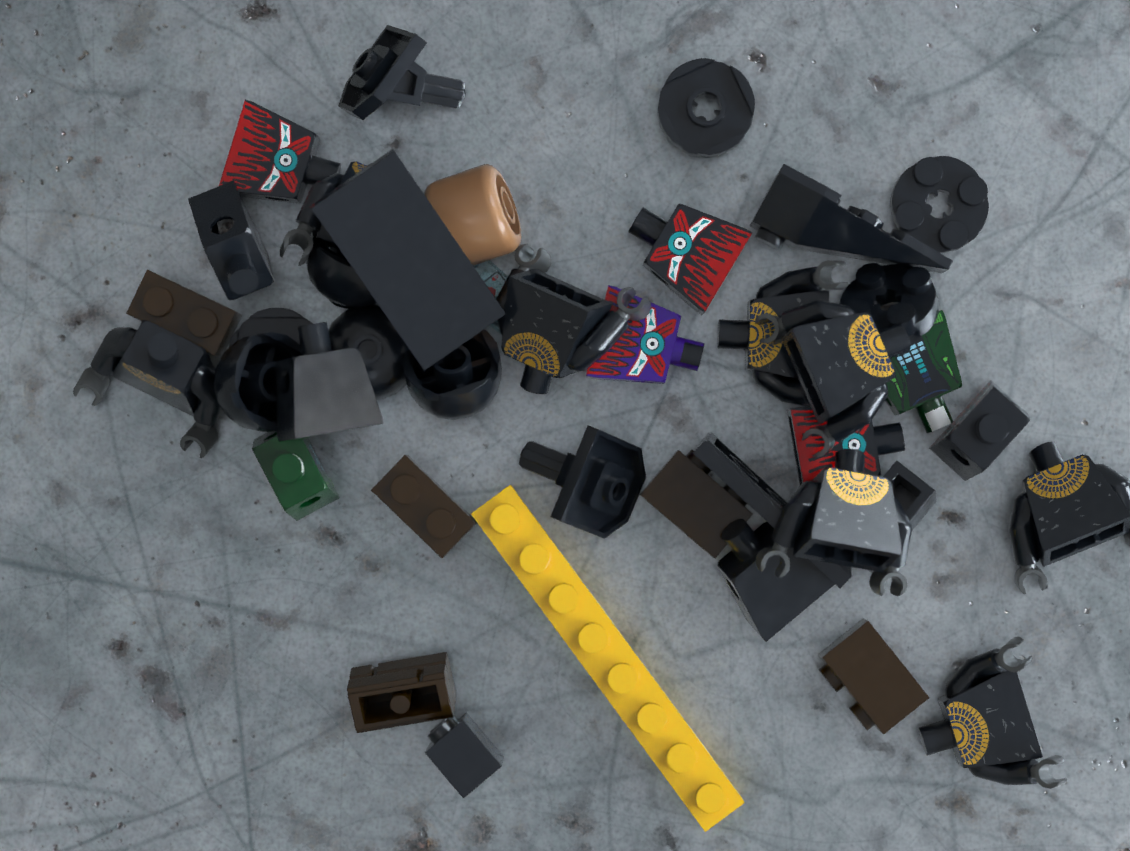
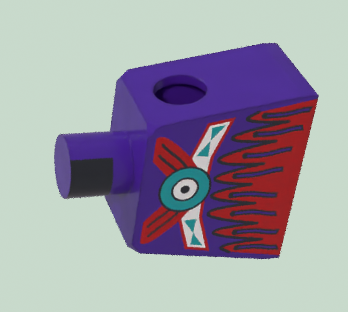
[586,285,704,384]

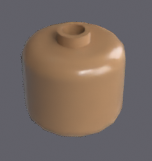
[424,164,521,266]

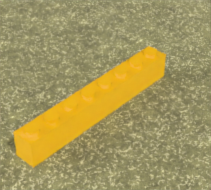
[471,484,745,832]

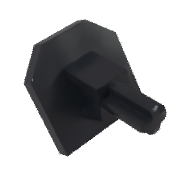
[338,25,466,120]
[519,425,646,539]

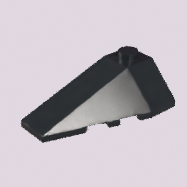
[749,164,953,273]

